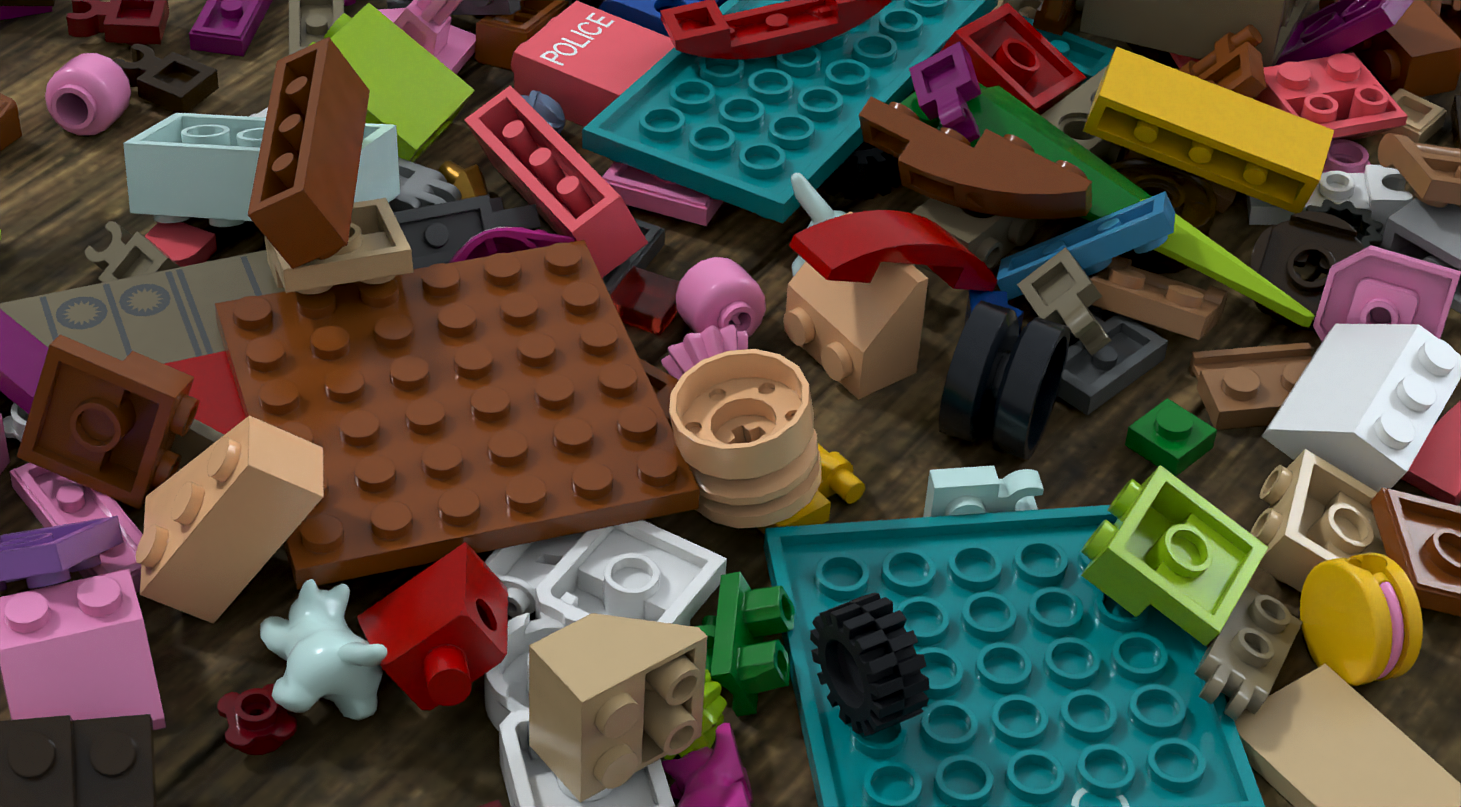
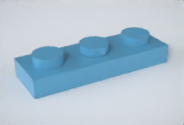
[997,191,1175,300]

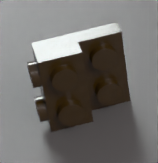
[0,714,157,807]

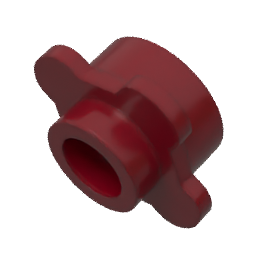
[217,684,297,755]

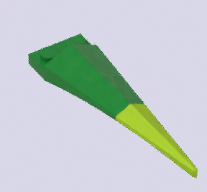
[901,82,1315,327]

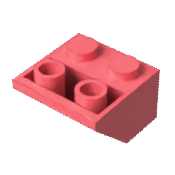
[1255,52,1408,141]

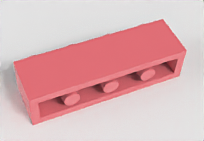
[464,85,648,278]

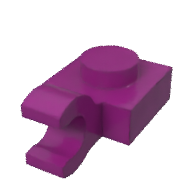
[909,41,982,142]

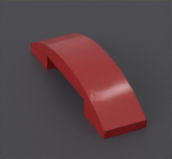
[660,0,891,60]
[789,210,998,291]

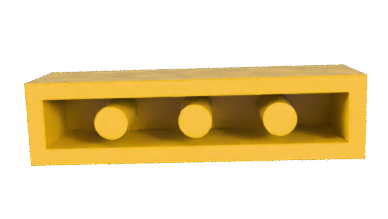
[1083,46,1334,214]

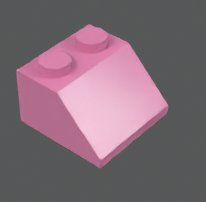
[0,569,166,730]

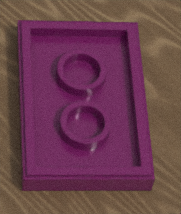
[1276,0,1414,65]

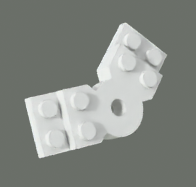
[484,520,727,807]

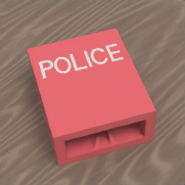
[511,0,674,127]

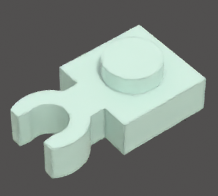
[923,466,1044,517]

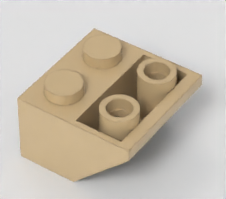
[529,613,707,803]

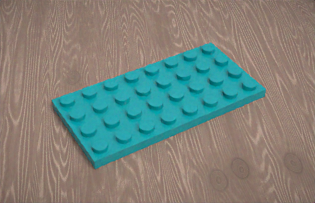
[582,0,998,223]

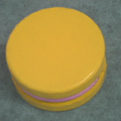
[1300,553,1423,687]

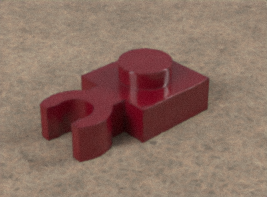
[66,0,169,46]

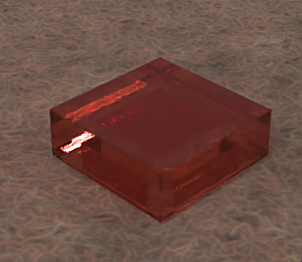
[610,266,679,335]

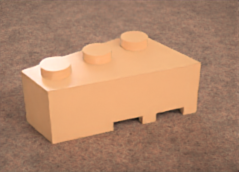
[136,415,324,624]

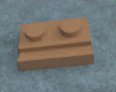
[1189,342,1312,430]

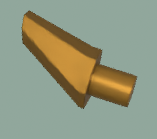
[438,160,489,200]

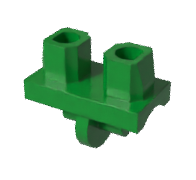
[695,571,795,717]

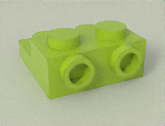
[1081,465,1269,646]

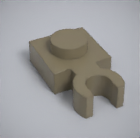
[85,221,180,283]

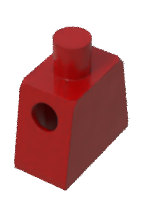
[357,542,508,711]

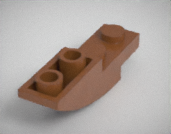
[859,96,1092,219]

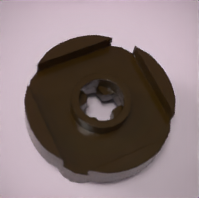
[1250,211,1365,330]

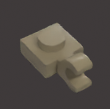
[1017,247,1112,356]

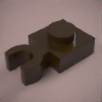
[113,44,219,113]

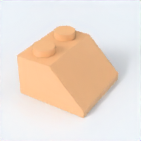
[783,212,929,400]

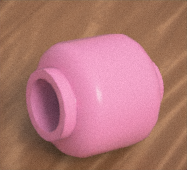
[45,53,131,136]
[676,257,766,338]

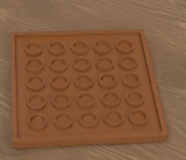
[215,240,700,590]

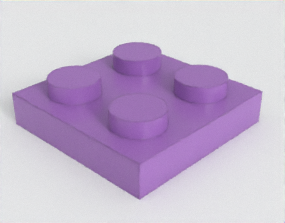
[0,516,124,592]

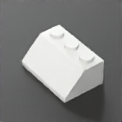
[1262,323,1461,492]

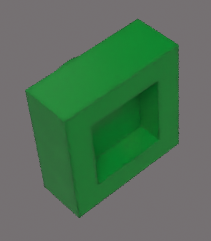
[1125,398,1217,477]

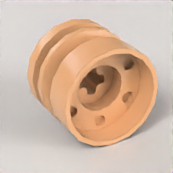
[669,349,822,529]

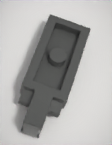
[393,195,541,269]

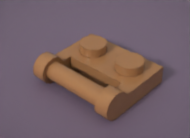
[1378,133,1461,207]
[1090,255,1228,340]

